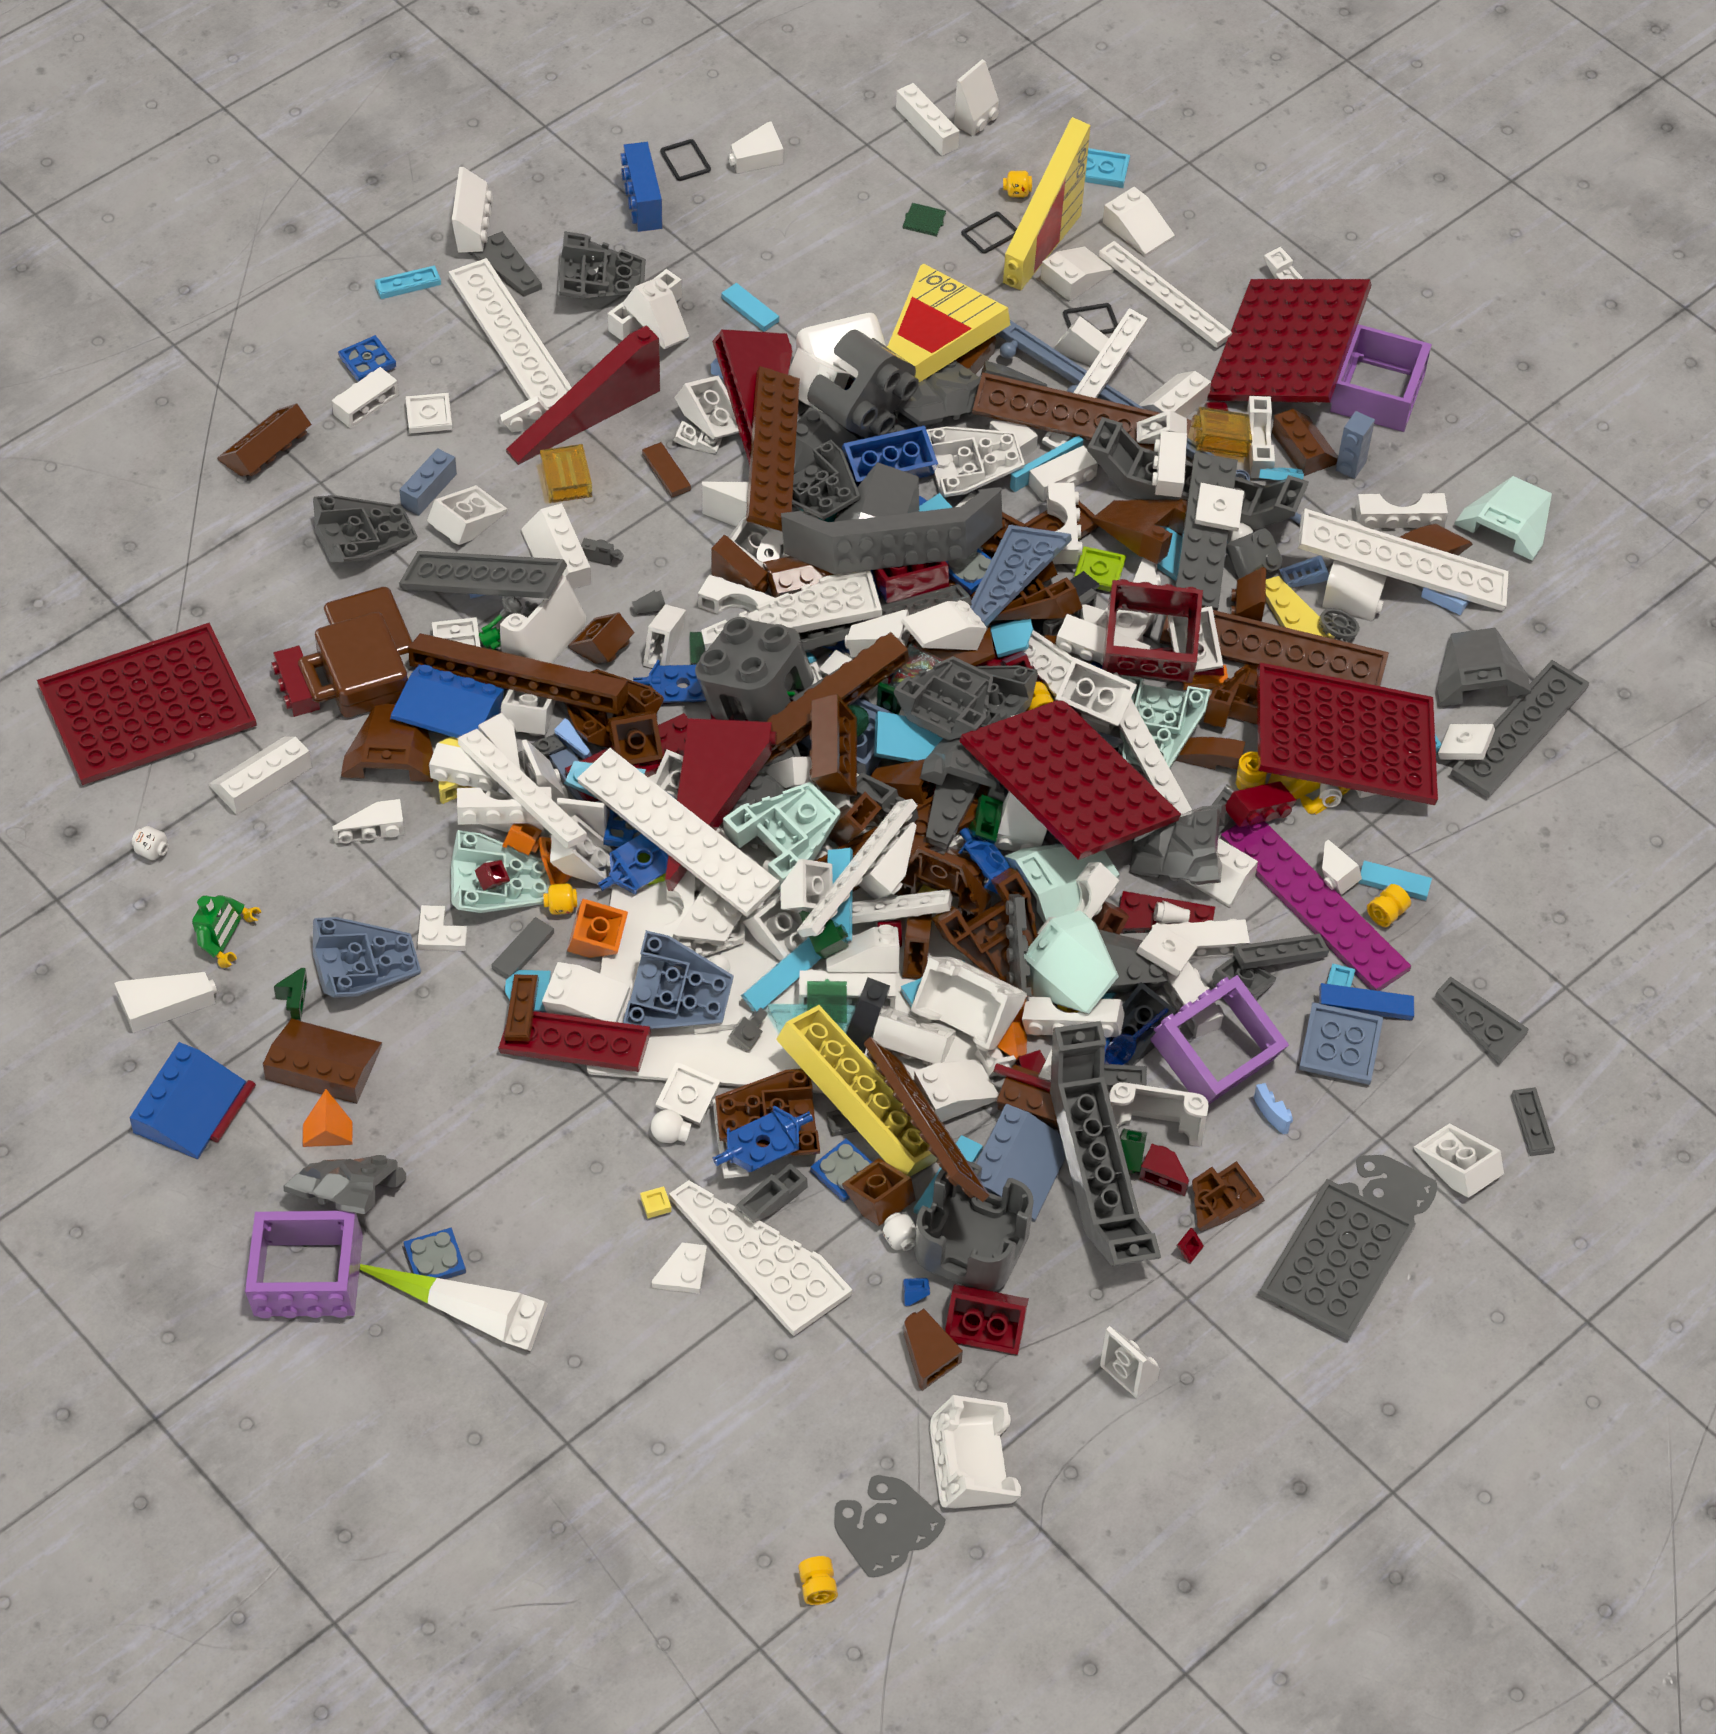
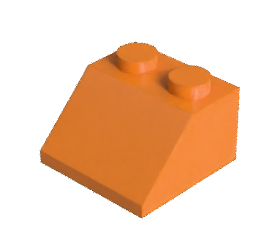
[567,898,628,958]

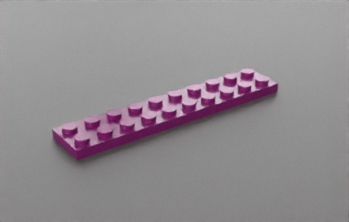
[1220,821,1411,991]

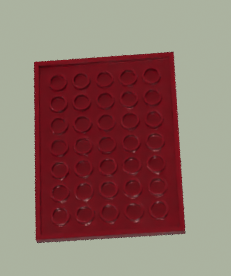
[1207,279,1372,403]
[37,622,257,785]
[1257,662,1438,805]
[959,700,1181,860]

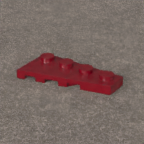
[1120,891,1215,934]

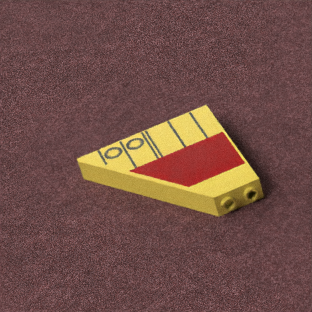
[1003,117,1091,291]
[887,264,1010,382]

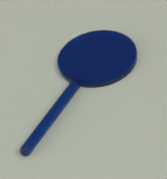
[1105,1008,1168,1065]

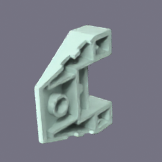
[723,782,841,891]

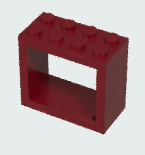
[1102,579,1203,683]

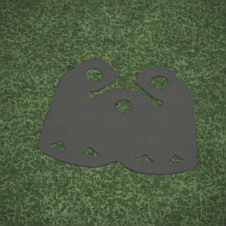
[1339,1155,1437,1222]
[834,1475,946,1577]

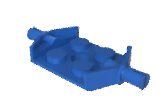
[633,660,706,703]
[958,828,1013,894]
[597,834,669,894]
[712,1106,813,1172]

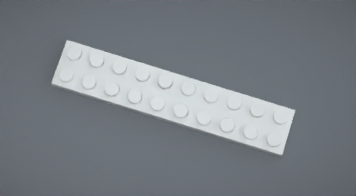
[449,258,572,408]
[1298,509,1509,611]
[577,748,780,917]

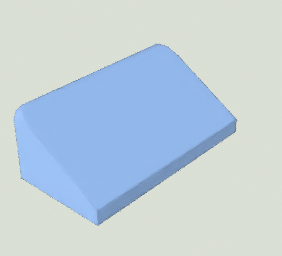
[1421,587,1470,615]

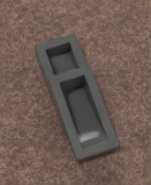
[855,773,919,829]
[736,1163,808,1223]

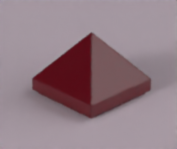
[1177,1228,1204,1263]

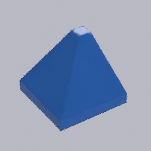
[903,1278,930,1306]

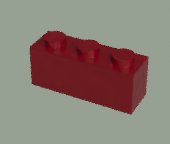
[271,645,320,717]
[1225,781,1297,827]

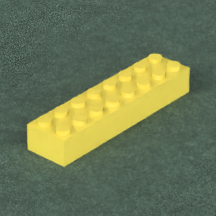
[776,1005,938,1177]

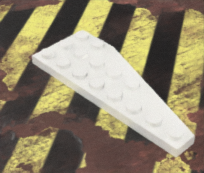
[701,570,883,651]
[669,1180,853,1336]

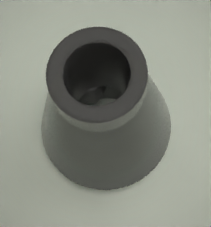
[632,590,665,614]

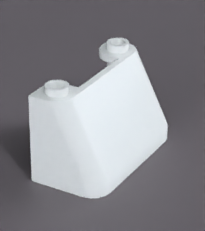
[796,313,886,365]
[1322,520,1387,621]
[500,573,586,663]
[910,957,1027,1052]
[1109,1083,1208,1147]
[930,1395,1021,1509]

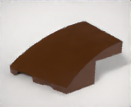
[1399,524,1473,556]
[1192,1161,1265,1231]

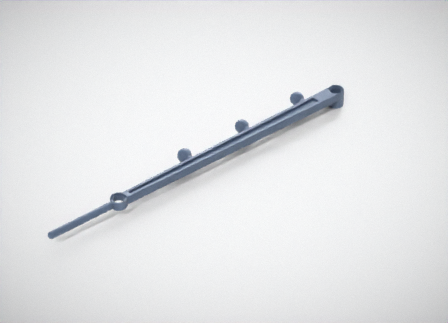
[996,320,1301,524]

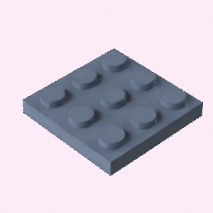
[1299,1002,1383,1085]

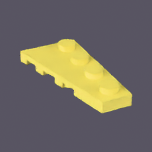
[1266,576,1335,639]

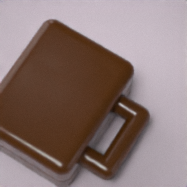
[324,587,413,655]
[298,612,408,718]

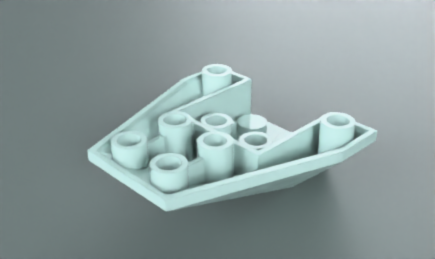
[1454,476,1552,561]
[1120,675,1210,768]
[451,830,550,913]
[1004,844,1120,923]
[1024,910,1119,1014]

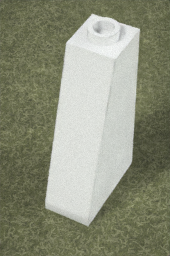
[114,972,217,1033]

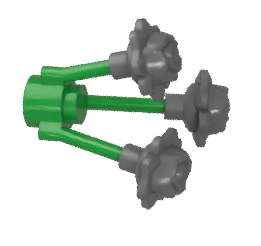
[479,596,539,650]

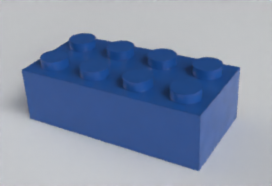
[620,141,662,232]
[841,426,938,487]

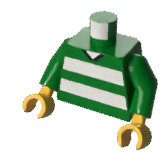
[192,895,261,968]

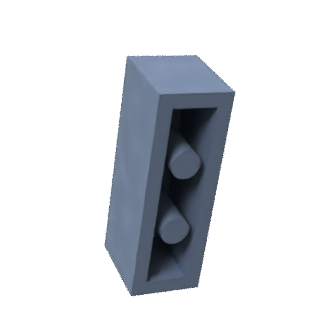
[1335,411,1375,479]
[399,448,457,516]

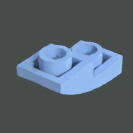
[1254,1083,1293,1134]

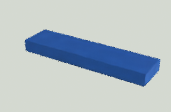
[1319,983,1414,1020]

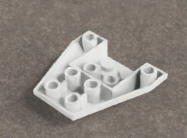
[927,427,1025,497]

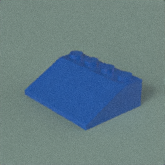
[391,664,504,738]
[129,1042,246,1159]

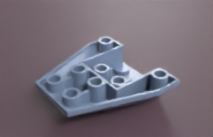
[313,917,421,998]
[623,930,734,1029]

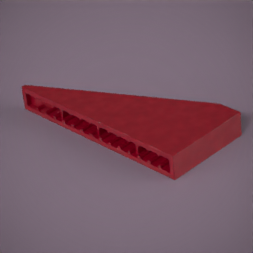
[506,325,660,465]
[712,329,793,466]
[665,718,777,891]

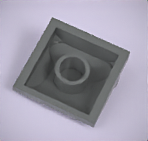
[1226,528,1282,579]
[1212,955,1276,1000]

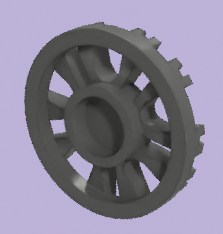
[1319,608,1360,642]

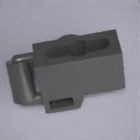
[581,538,624,565]
[518,734,564,762]

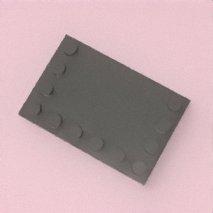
[1259,1179,1416,1341]

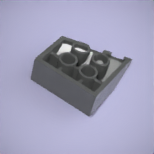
[1098,929,1168,994]

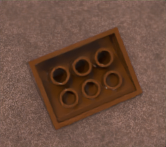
[263,1019,382,1104]

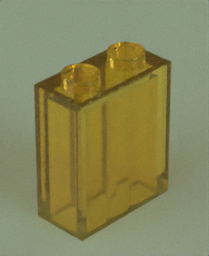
[1191,407,1252,458]
[540,444,592,503]

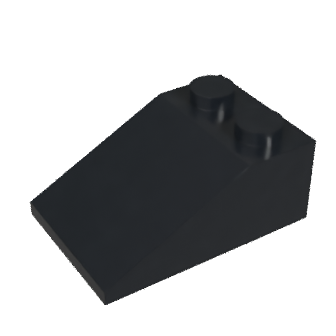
[1109,982,1178,1066]

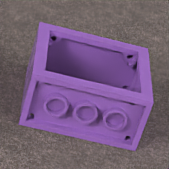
[1330,324,1432,432]
[1150,975,1289,1105]
[245,1211,363,1318]

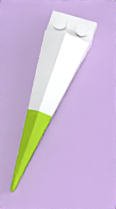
[360,1264,548,1351]

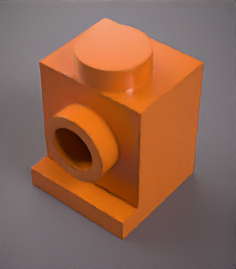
[502,823,542,856]

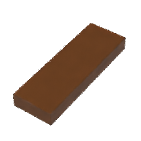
[642,442,691,498]
[504,974,539,1041]

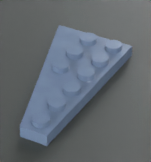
[970,525,1072,626]

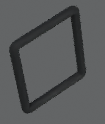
[660,139,711,181]
[961,211,1017,253]
[1063,303,1118,334]

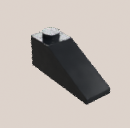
[846,977,890,1054]

